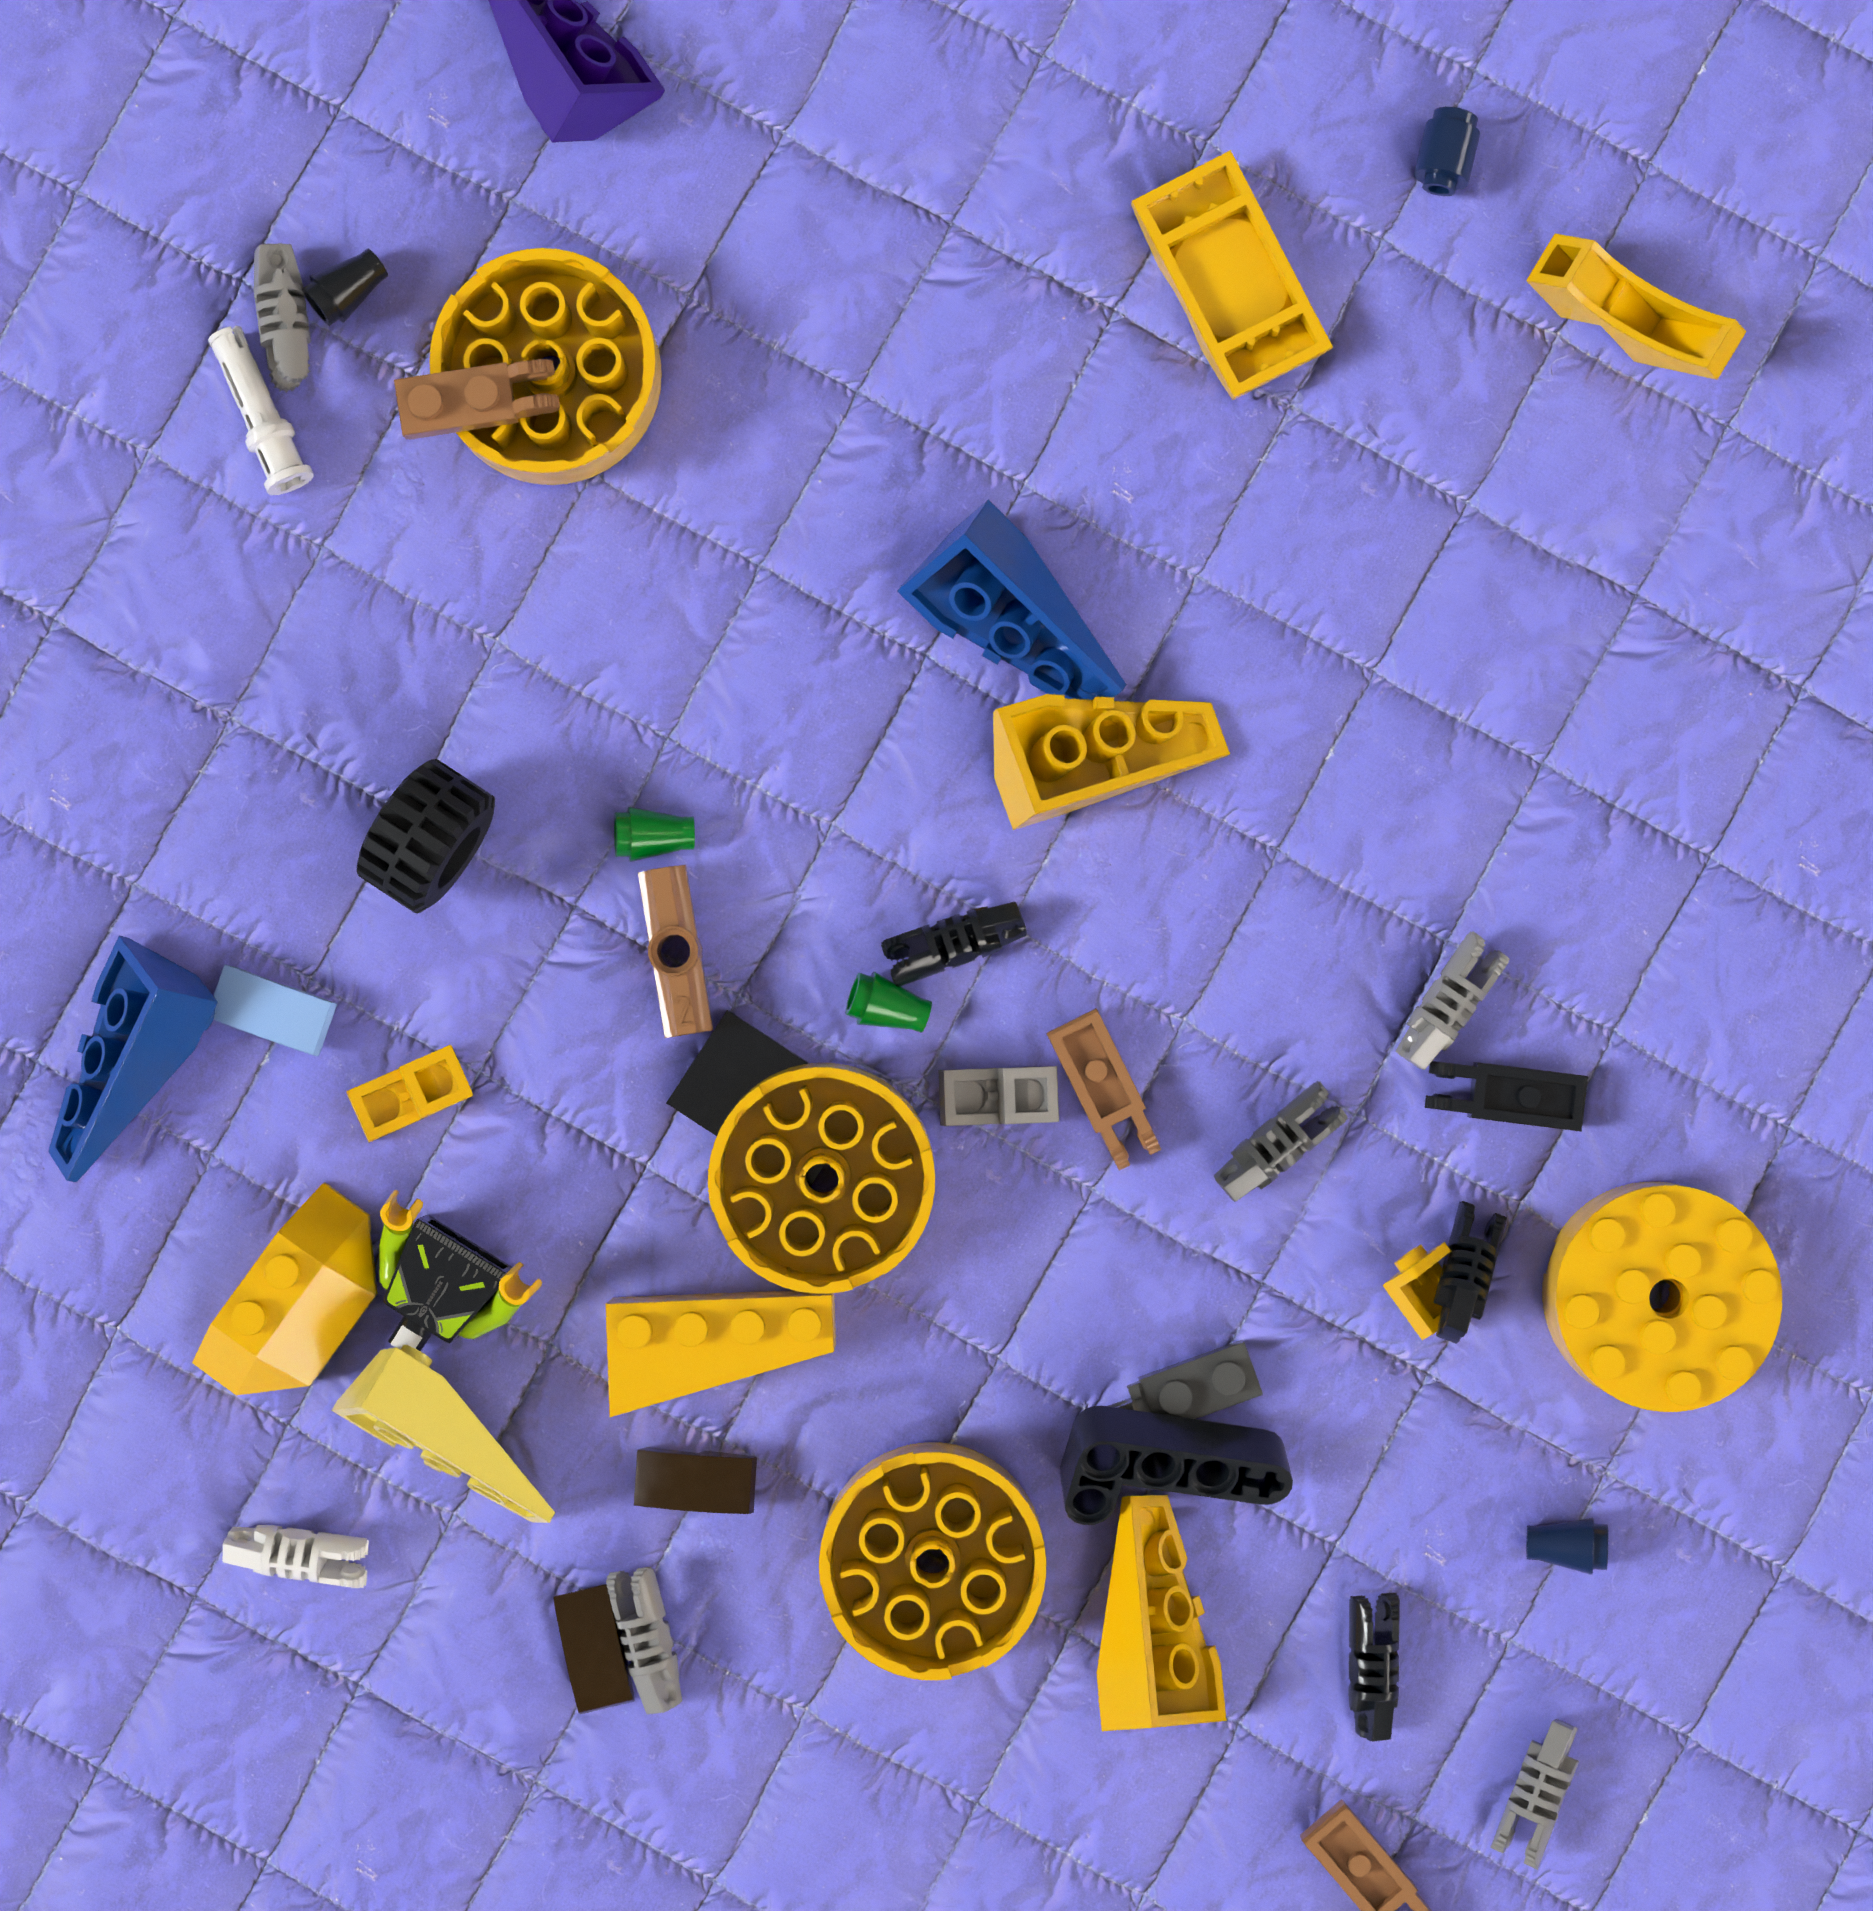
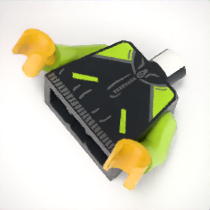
[379,1190,542,1351]

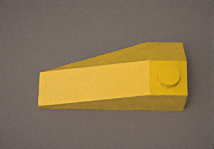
[993,694,1230,830]

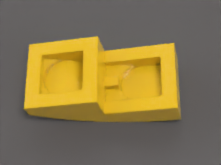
[346,1045,473,1143]

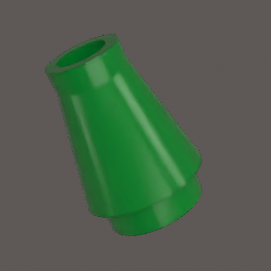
[614,807,695,862]
[845,972,932,1033]

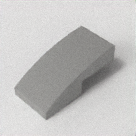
[938,1066,1059,1126]

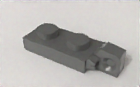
[1108,1340,1263,1419]

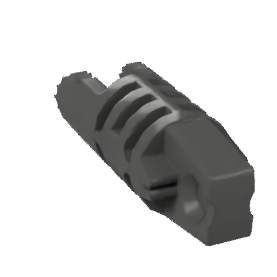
[1214,1081,1348,1202]

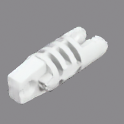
[222,1525,369,1588]

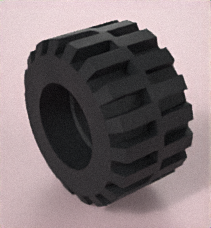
[357,759,495,914]

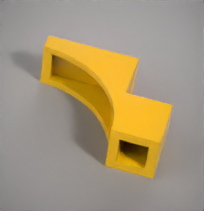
[1526,233,1746,380]

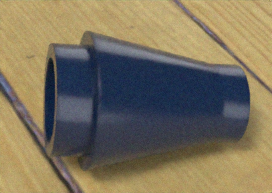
[1526,1518,1608,1575]

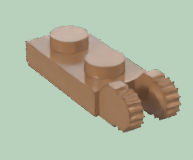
[394,359,560,440]
[1046,1008,1161,1171]
[1300,1799,1432,1911]

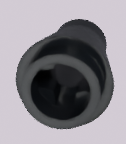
[302,248,388,326]

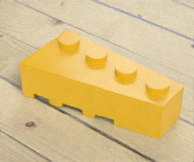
[605,1290,836,1417]

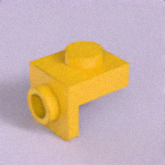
[1382,1242,1451,1340]

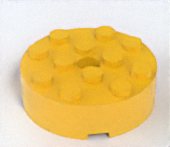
[429,248,662,485]
[708,1062,935,1294]
[1542,1182,1782,1412]
[819,1442,1046,1680]

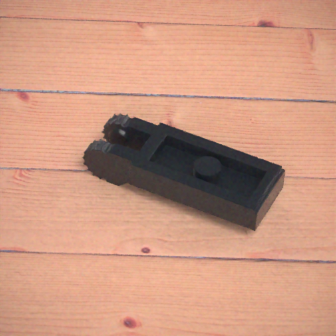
[1425,1061,1588,1132]

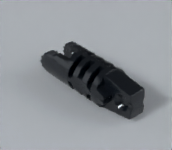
[881,902,1027,986]
[1433,1201,1507,1344]
[1348,1592,1400,1742]

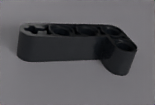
[1060,1406,1293,1525]

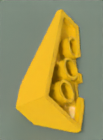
[1096,1495,1227,1731]

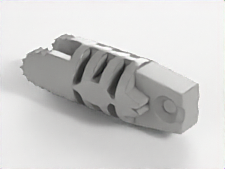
[253,243,311,393]
[1396,931,1510,1070]
[606,1567,682,1714]
[1490,1719,1579,1870]

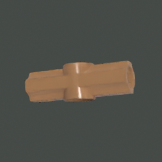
[638,865,713,1038]

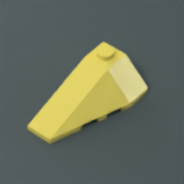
[331,1345,555,1523]

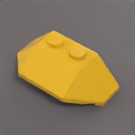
[192,1182,378,1396]

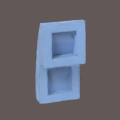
[213,965,337,1056]

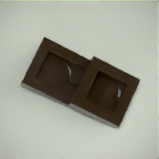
[634,1447,757,1514]
[553,1584,635,1714]

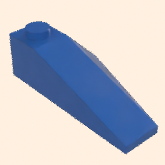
[897,499,1127,700]
[48,936,218,1182]

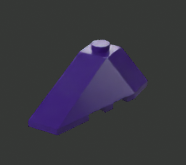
[488,0,665,143]

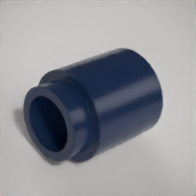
[1414,107,1480,196]

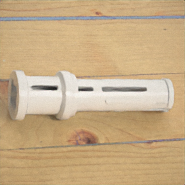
[208,326,314,495]

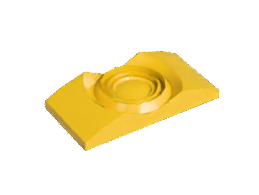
[1131,150,1333,400]

